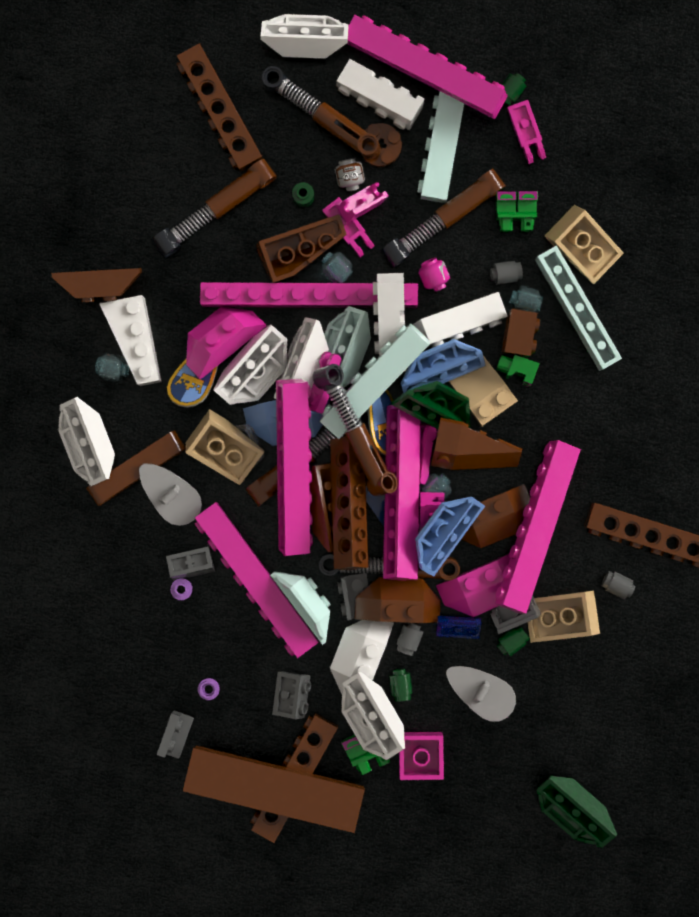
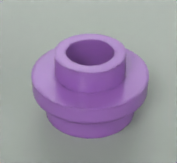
[170,578,192,600]
[198,678,220,700]

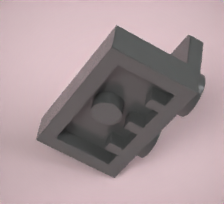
[337,573,368,620]
[272,671,311,719]
[157,710,194,758]

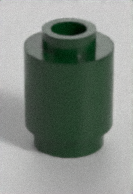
[501,73,527,106]
[292,182,314,207]
[497,625,530,657]
[388,669,412,702]

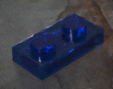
[436,616,481,639]

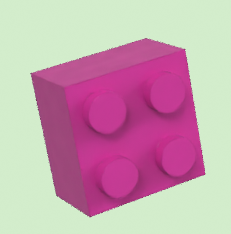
[399,732,444,780]

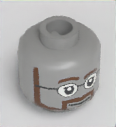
[335,158,365,191]

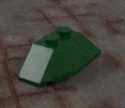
[392,381,470,429]
[536,776,617,848]

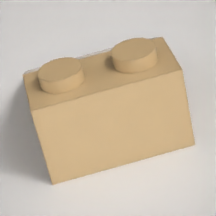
[545,205,623,284]
[448,356,518,427]
[186,409,264,485]
[528,591,600,643]

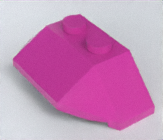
[186,307,266,380]
[436,553,511,617]

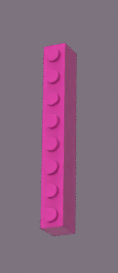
[346,15,507,119]
[276,379,313,556]
[383,405,421,581]
[495,440,581,614]
[195,502,319,658]

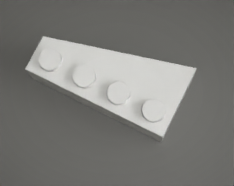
[336,59,425,130]
[373,273,406,371]
[413,292,507,348]
[100,295,161,386]

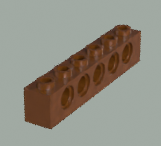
[176,43,263,173]
[330,436,368,570]
[584,503,699,567]
[250,713,338,843]

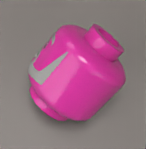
[418,258,450,291]

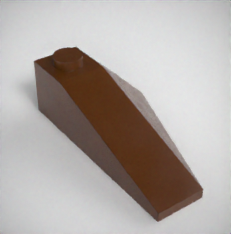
[256,214,347,283]
[431,418,522,470]

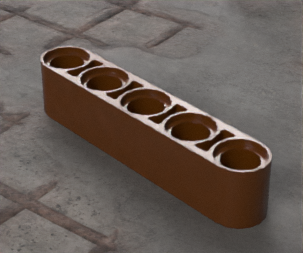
[86,430,186,506]

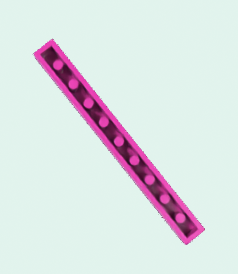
[200,283,418,308]

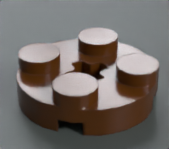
[362,123,402,167]

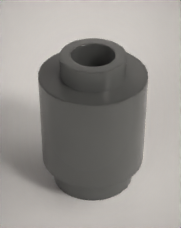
[490,261,523,285]
[601,571,635,599]
[396,623,423,656]

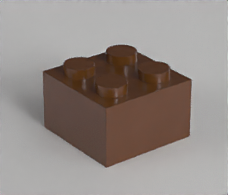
[501,309,540,359]

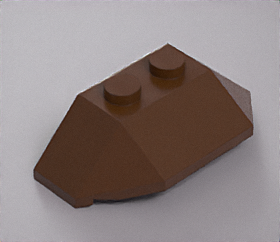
[51,268,142,302]
[309,463,334,552]
[461,484,530,548]
[354,577,441,623]

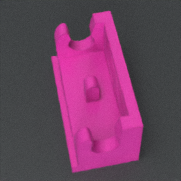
[336,182,388,224]
[419,492,444,533]

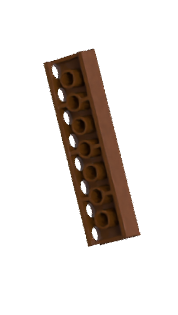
[183,746,365,833]

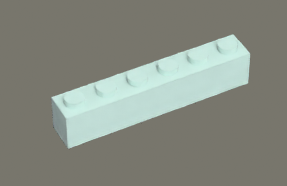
[417,92,464,203]
[535,245,622,371]
[320,324,430,439]

